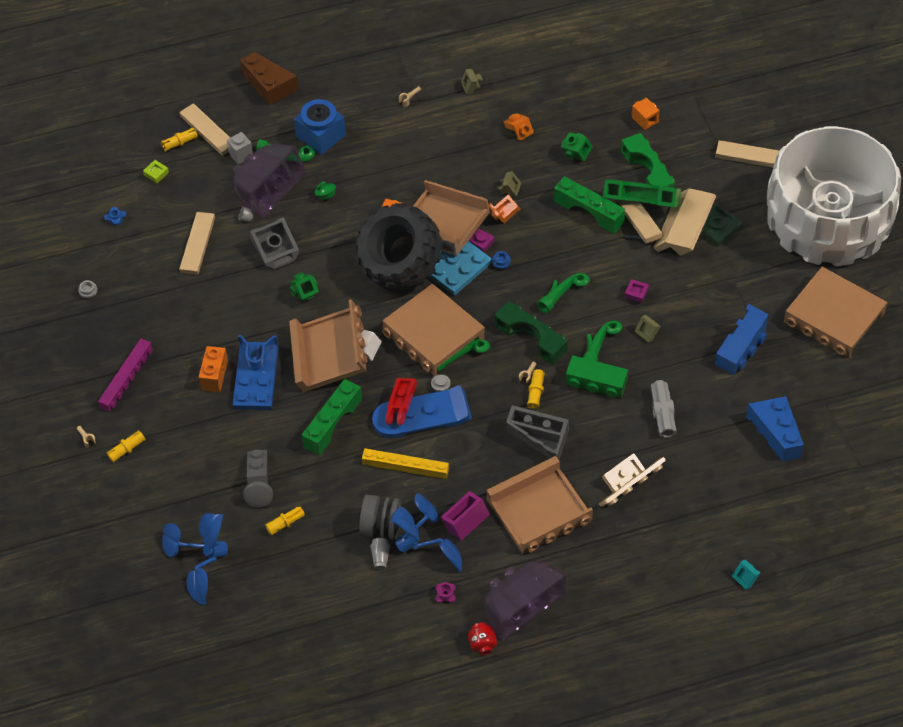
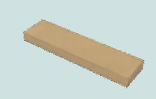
[180,103,230,156]
[715,140,779,168]
[614,199,662,243]
[179,212,215,275]

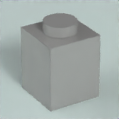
[227,132,253,164]

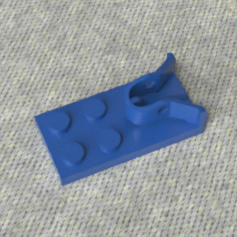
[233,335,279,410]

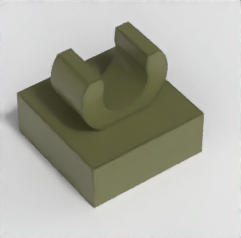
[461,69,483,94]
[498,171,521,198]
[634,315,660,342]

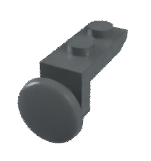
[243,450,273,508]

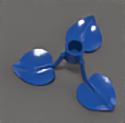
[391,493,462,573]
[162,513,228,605]

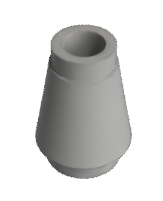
[370,538,390,570]

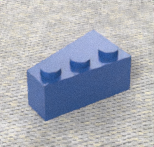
[715,304,769,375]
[746,396,804,461]

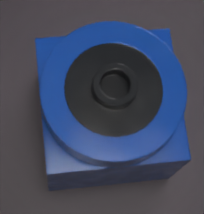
[294,99,346,155]

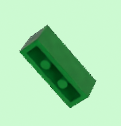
[566,355,628,399]

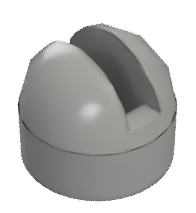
[239,207,253,222]

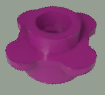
[435,582,456,603]

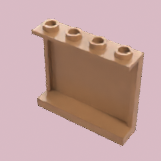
[400,180,490,256]
[784,267,887,358]
[382,284,485,376]
[289,300,368,392]
[487,456,593,554]

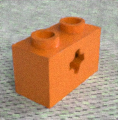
[199,346,228,392]

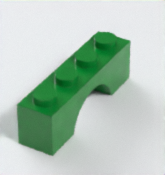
[621,133,675,187]
[554,176,625,234]
[603,179,681,207]
[302,379,362,456]

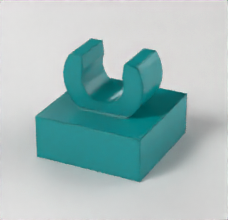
[732,560,760,590]

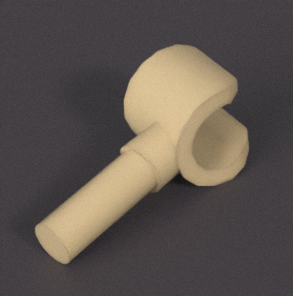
[399,86,421,107]
[519,362,536,384]
[77,426,96,448]

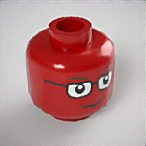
[468,622,497,655]

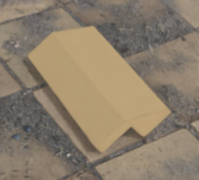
[653,188,716,256]

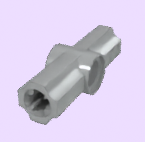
[651,380,676,438]

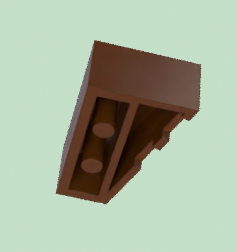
[240,52,299,105]

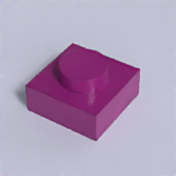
[469,229,494,252]
[625,279,649,303]

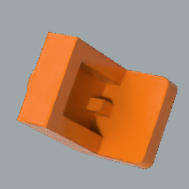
[504,113,534,140]
[489,195,520,223]

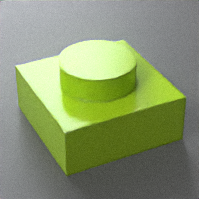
[143,160,169,183]

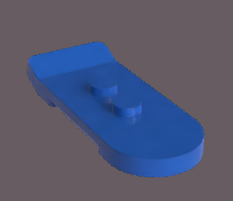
[372,386,471,438]

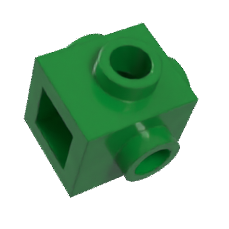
[561,132,592,161]
[289,272,319,301]

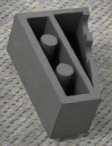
[506,405,569,460]

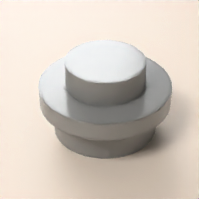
[78,280,97,298]
[431,375,451,392]

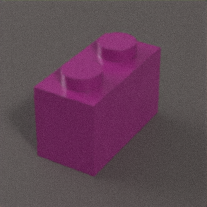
[441,491,490,541]

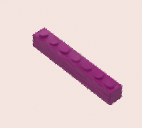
[98,338,153,412]

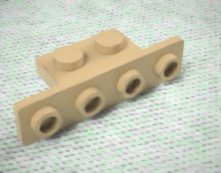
[598,453,666,507]

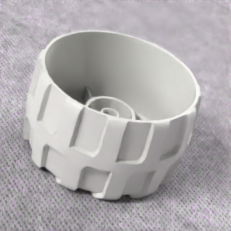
[767,126,901,266]

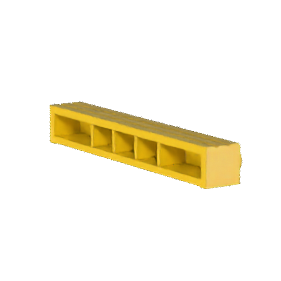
[362,449,449,480]

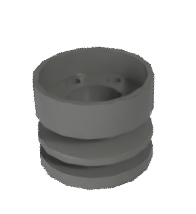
[359,495,401,541]

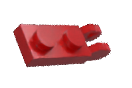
[385,378,417,425]

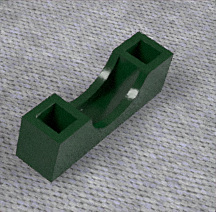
[494,301,568,366]

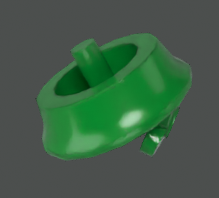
[314,181,336,200]

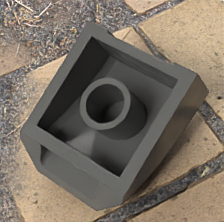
[249,217,299,269]

